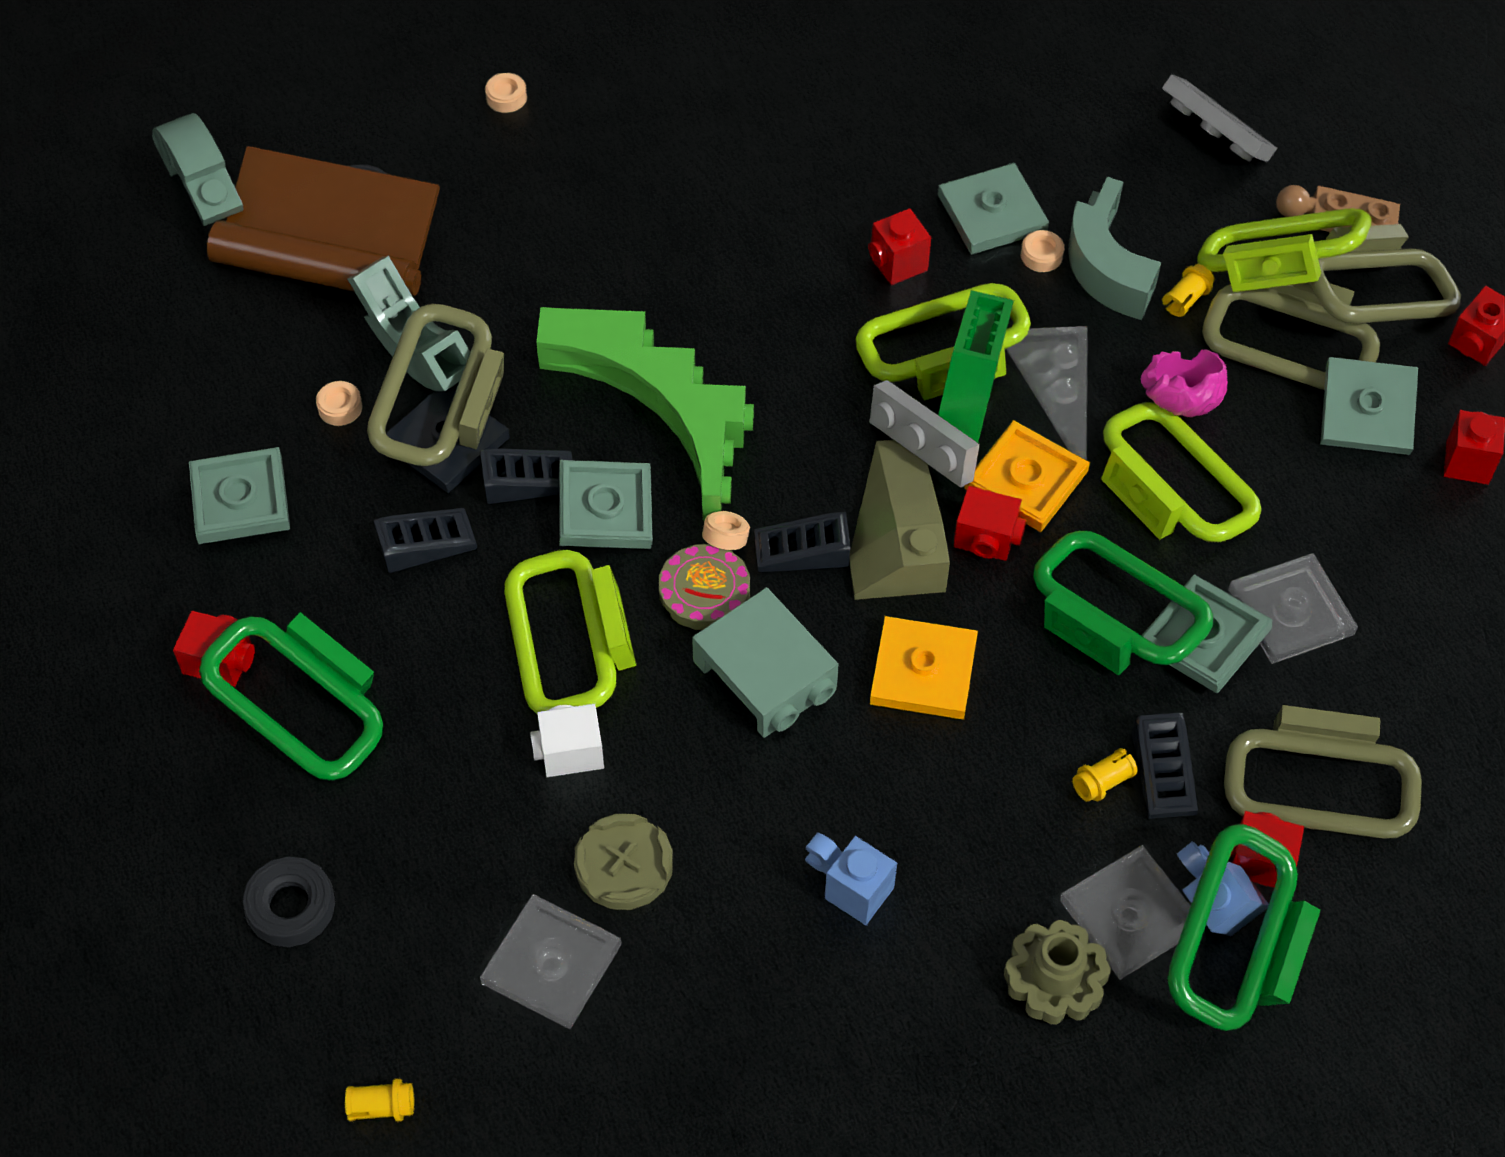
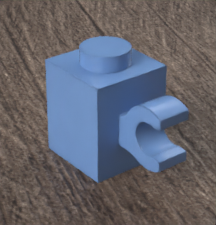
[805,832,897,925]
[1177,842,1268,936]

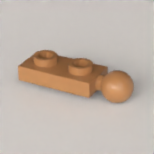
[1276,185,1400,232]

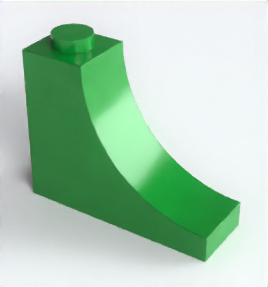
[938,290,1014,443]

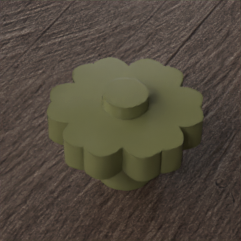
[1004,920,1110,1024]

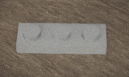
[1162,75,1277,162]
[869,380,980,487]

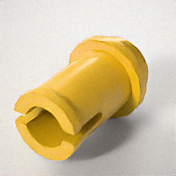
[1162,264,1215,317]
[1073,748,1137,802]
[345,1078,414,1122]

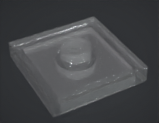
[1229,553,1358,664]
[1060,845,1190,979]
[480,894,621,1029]

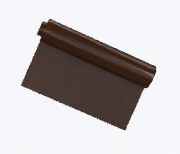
[207,146,440,296]

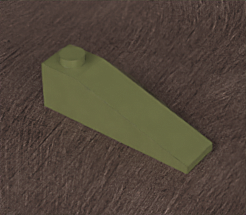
[849,440,950,600]

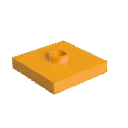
[964,420,1090,532]
[870,616,978,720]

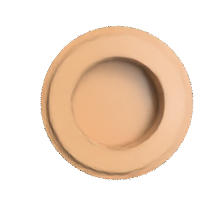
[485,73,527,113]
[1021,230,1064,272]
[316,381,362,426]
[702,511,750,550]

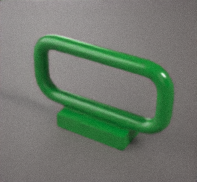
[1033,530,1213,676]
[199,612,383,780]
[1168,824,1320,1031]

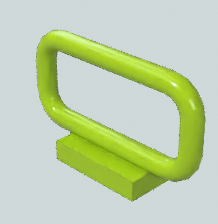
[1197,208,1371,292]
[855,283,1031,401]
[1101,402,1262,542]
[504,550,636,714]

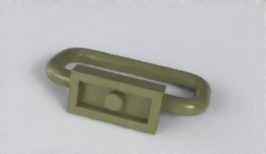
[1309,224,1461,324]
[1202,282,1380,390]
[367,304,504,466]
[1224,705,1422,839]

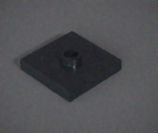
[386,387,510,493]

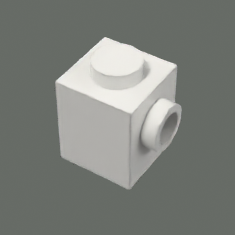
[530,704,604,777]

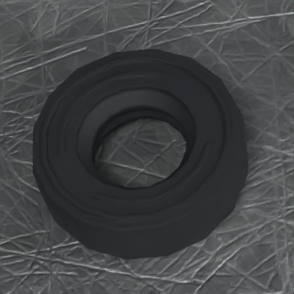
[243,857,335,947]

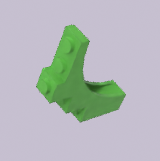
[537,308,754,521]

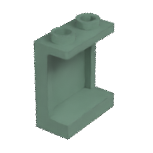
[692,587,839,738]

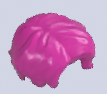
[1141,349,1228,417]

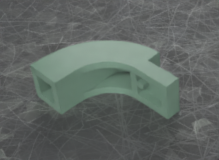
[152,113,243,226]
[1068,177,1161,320]
[348,256,470,391]

